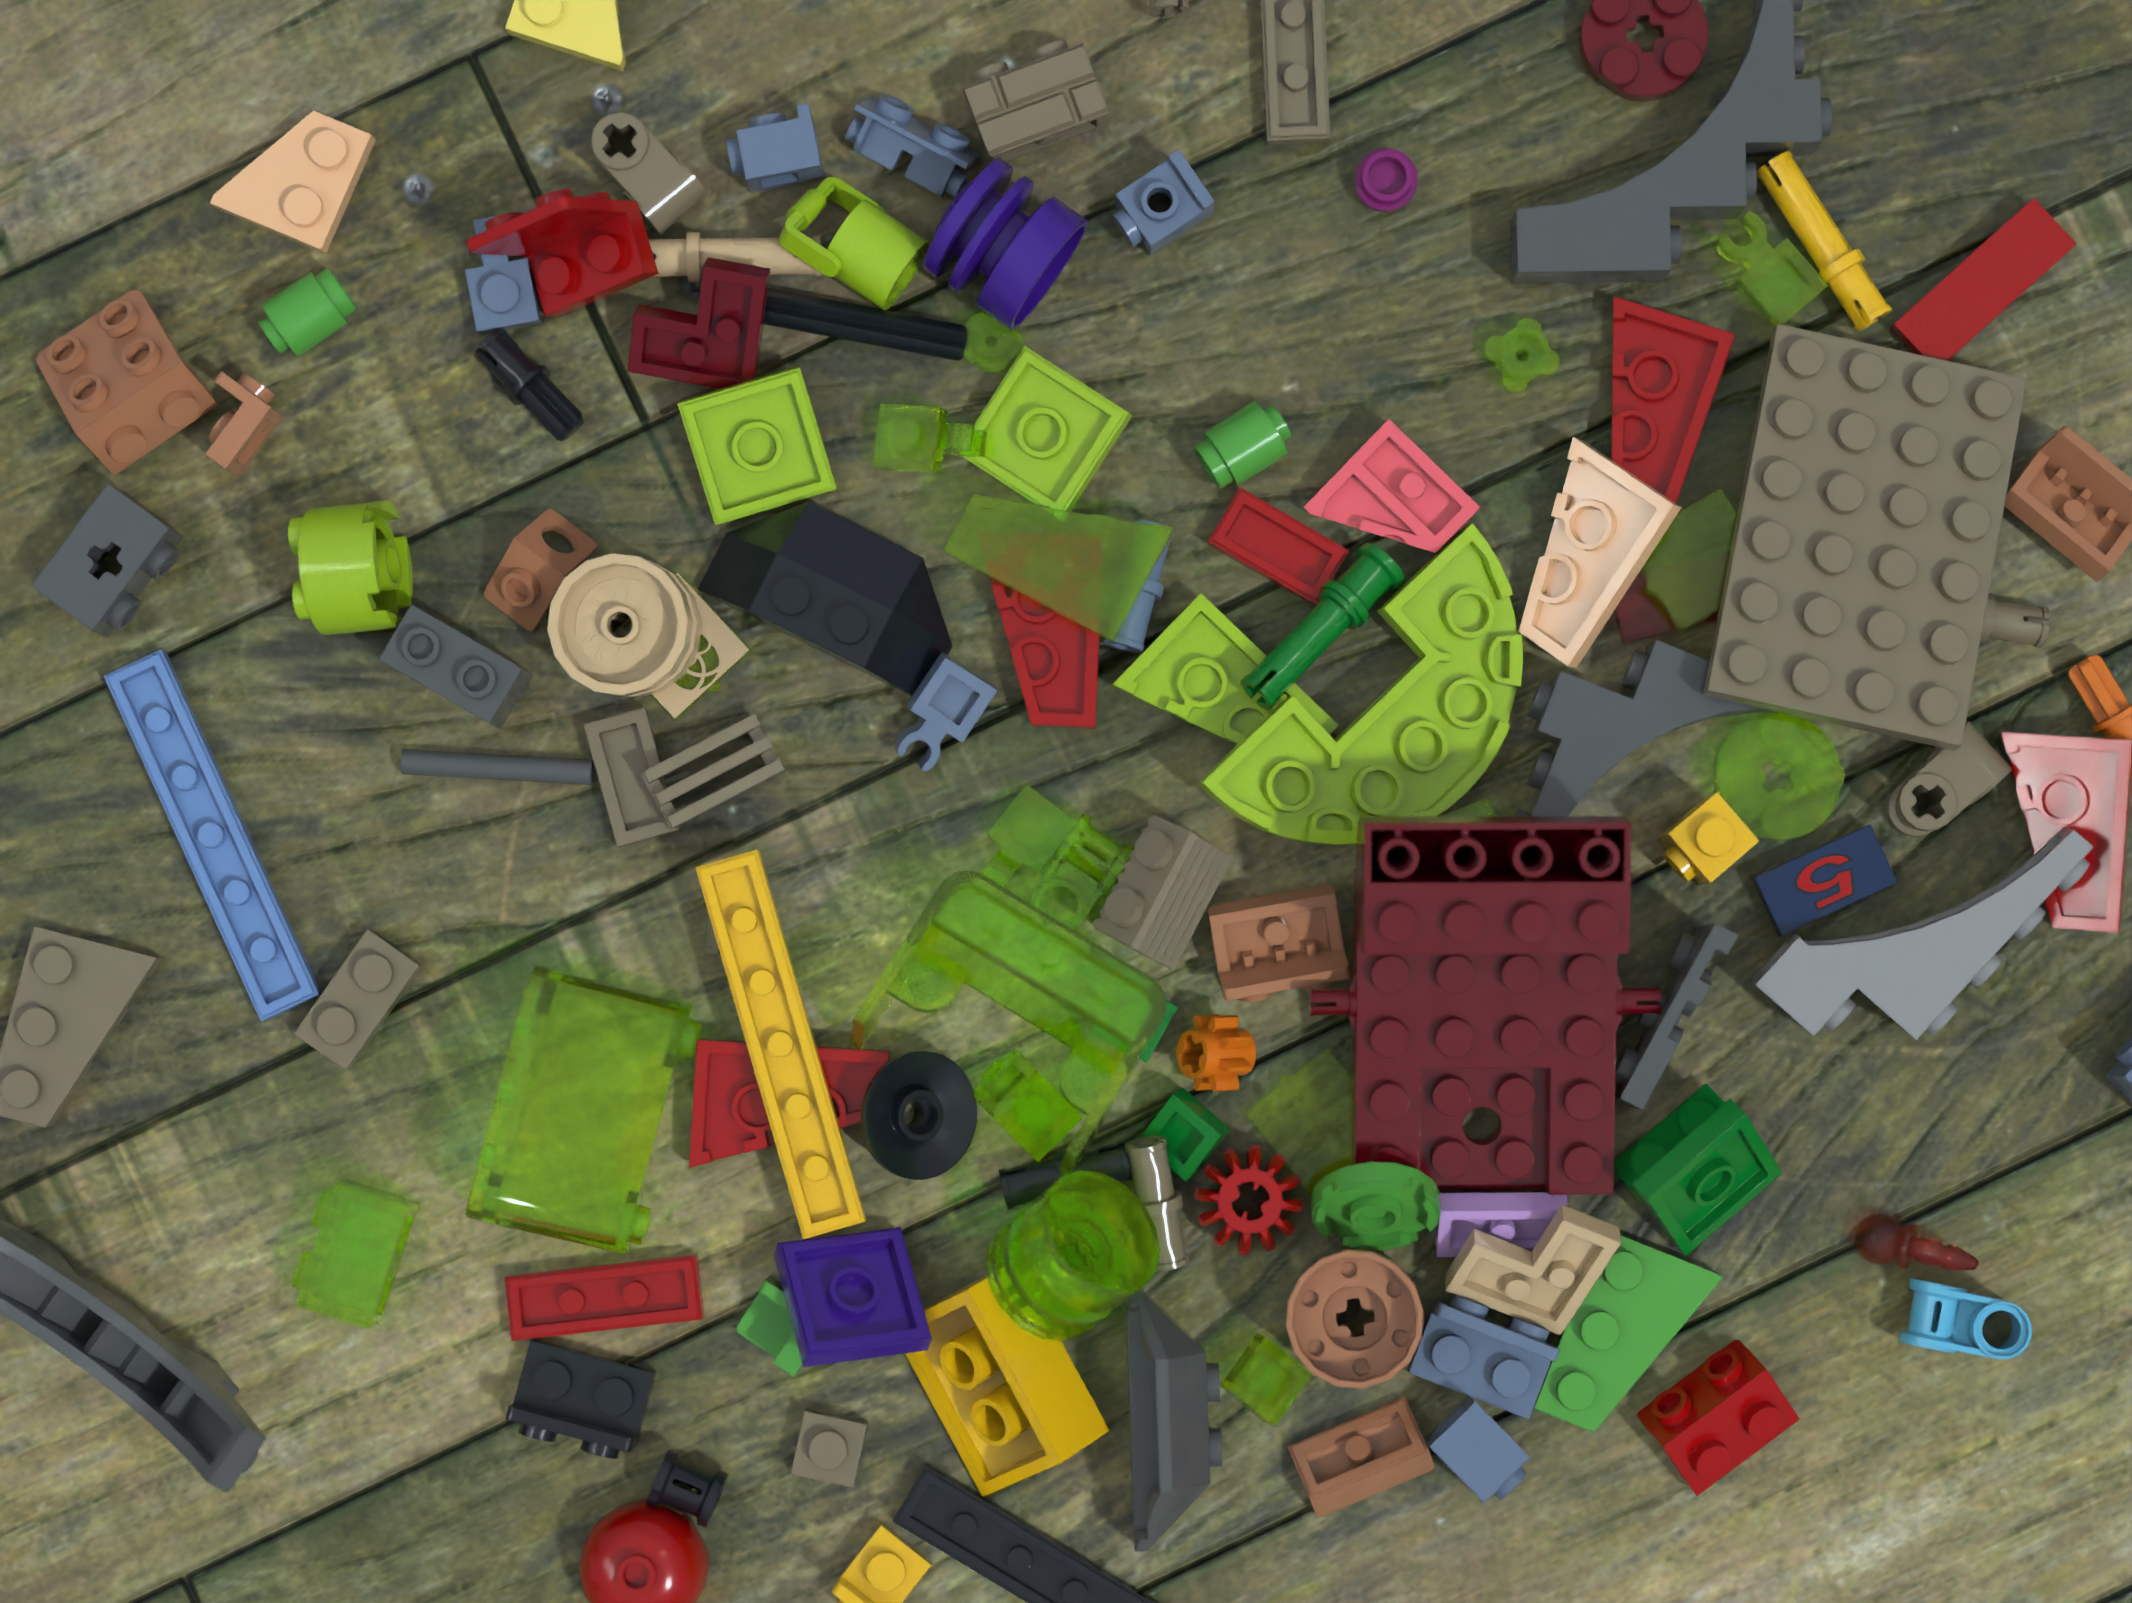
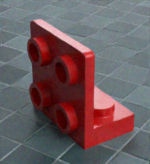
[466,189,659,317]

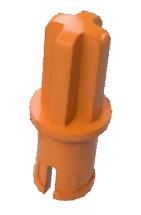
[2067,654,2132,740]

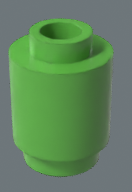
[258,267,358,357]
[1193,400,1292,490]

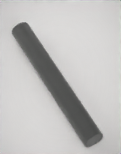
[400,749,594,785]

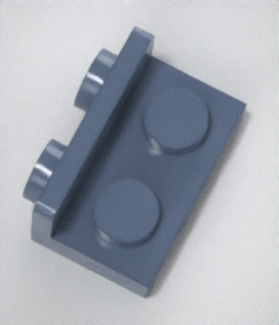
[1407,1294,1560,1419]

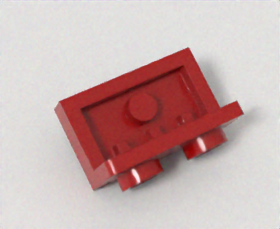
[1637,1340,1800,1496]

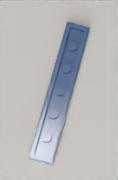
[104,649,322,1022]

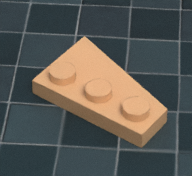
[1518,437,1682,668]

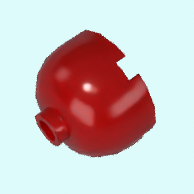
[579,1499,710,1603]

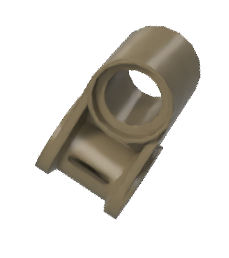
[591,112,707,235]
[1886,721,2012,837]

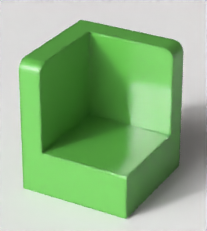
[736,1276,803,1377]

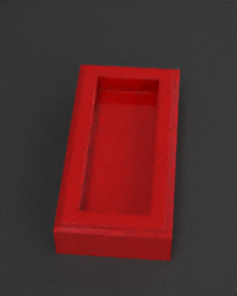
[1207,487,1349,606]

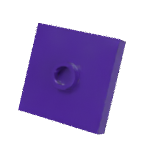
[774,1227,932,1367]

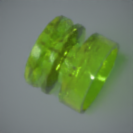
[986,1170,1160,1341]

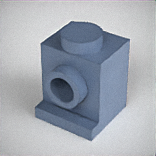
[726,103,825,193]
[1112,149,1215,256]

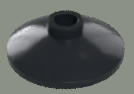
[861,1051,977,1180]

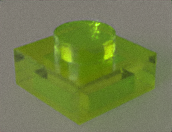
[1220,1333,1312,1427]

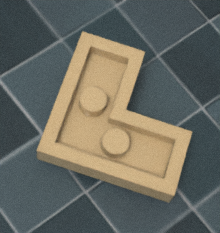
[1445,1204,1621,1336]

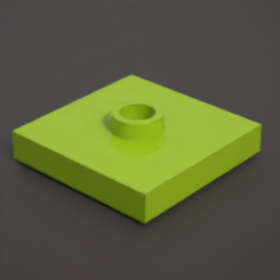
[956,346,1132,523]
[677,365,837,525]

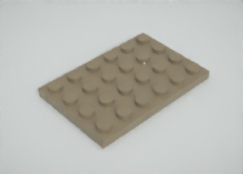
[1703,324,2027,750]

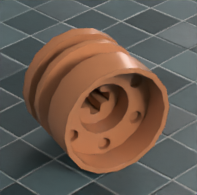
[1286,1249,1423,1389]

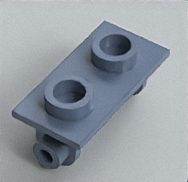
[845,94,982,198]

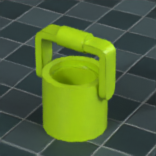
[779,177,930,311]

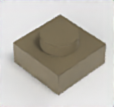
[791,1409,868,1488]

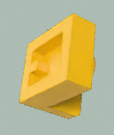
[831,1522,932,1603]

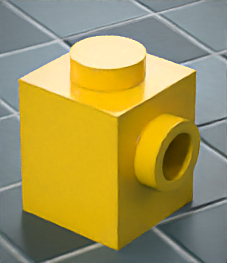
[1657,792,1759,886]

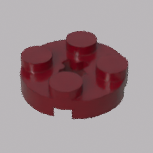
[1579,0,1708,102]

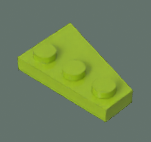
[1112,593,1339,745]

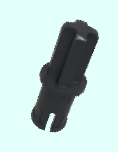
[474,328,584,441]

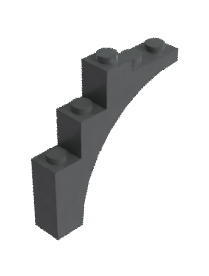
[1510,0,1832,284]
[1514,640,1859,816]
[0,1219,266,1493]

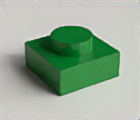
[1140,1088,1231,1182]

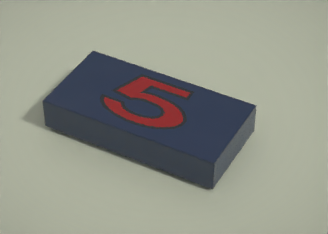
[1751,825,1898,936]

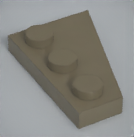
[0,926,162,1128]

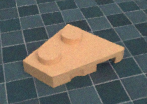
[210,110,376,254]

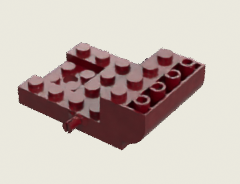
[1309,816,1662,1195]

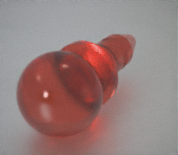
[1854,1213,1979,1271]

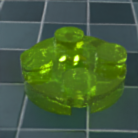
[1713,712,1845,841]

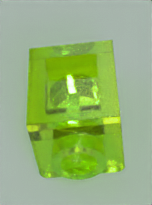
[972,1050,1084,1162]

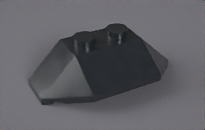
[698,502,953,696]

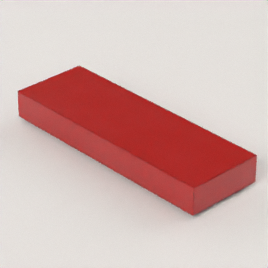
[1890,198,2076,361]
[505,1254,705,1341]

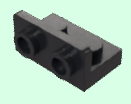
[505,1338,657,1459]

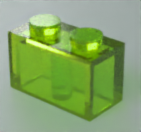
[292,1179,420,1329]

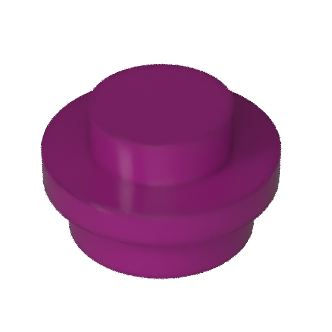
[1354,148,1418,212]

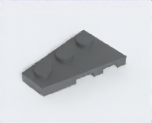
[1615,923,1738,1110]

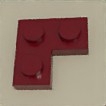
[627,257,770,389]

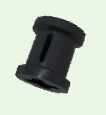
[647,1449,729,1528]

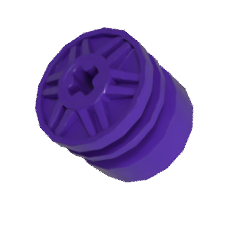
[922,158,1088,331]

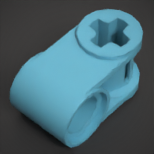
[1898,1278,2032,1359]

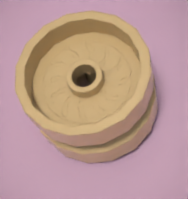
[547,553,702,698]

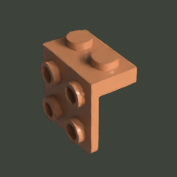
[36,290,219,476]

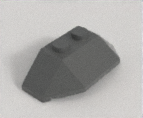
[1125,1286,1222,1552]

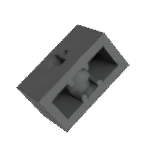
[31,483,183,637]
[379,604,532,729]

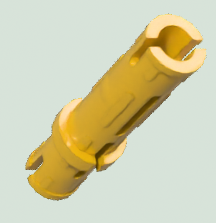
[1757,150,1893,332]

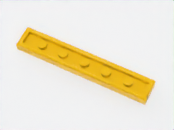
[695,849,866,1239]

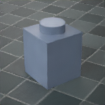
[1425,1396,1530,1503]

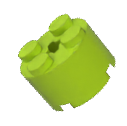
[288,500,413,636]

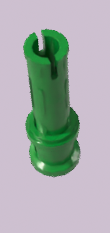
[1240,542,1405,710]

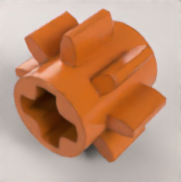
[1176,1014,1256,1092]

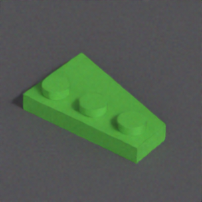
[1534,1235,1724,1433]

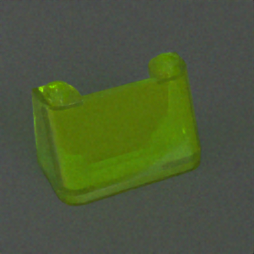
[466,965,702,1255]

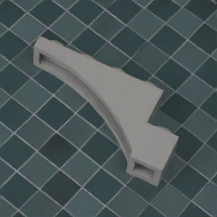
[1751,826,2093,1040]

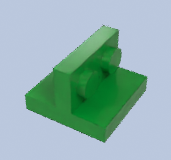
[1614,1083,1782,1256]

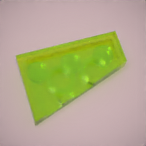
[943,494,1175,643]

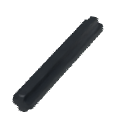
[764,288,969,361]

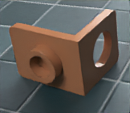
[483,509,598,631]

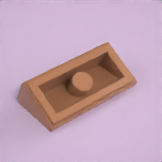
[1287,1397,1435,1518]

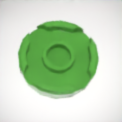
[1311,1162,1441,1251]

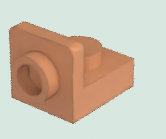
[205,371,283,477]

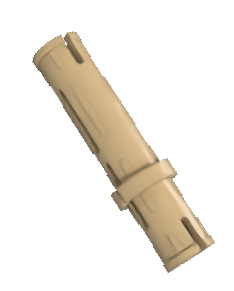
[648,232,821,282]

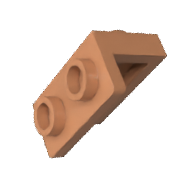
[2004,426,2132,582]
[1207,883,1350,1002]

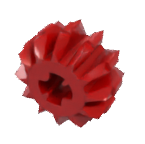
[1194,1145,1304,1255]

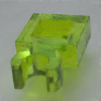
[1715,211,1829,328]

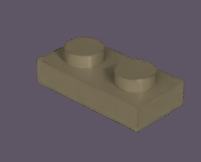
[294,929,423,1070]

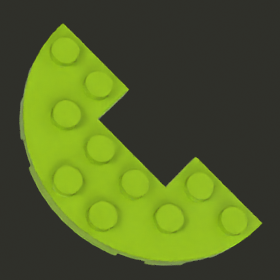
[1197,523,1523,845]

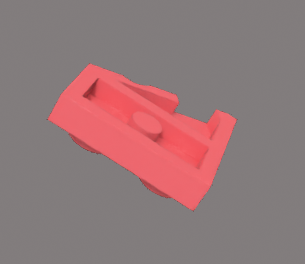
[1303,419,1481,553]

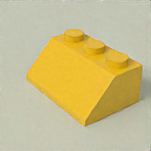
[905,1260,1110,1497]

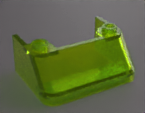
[850,871,1166,1178]

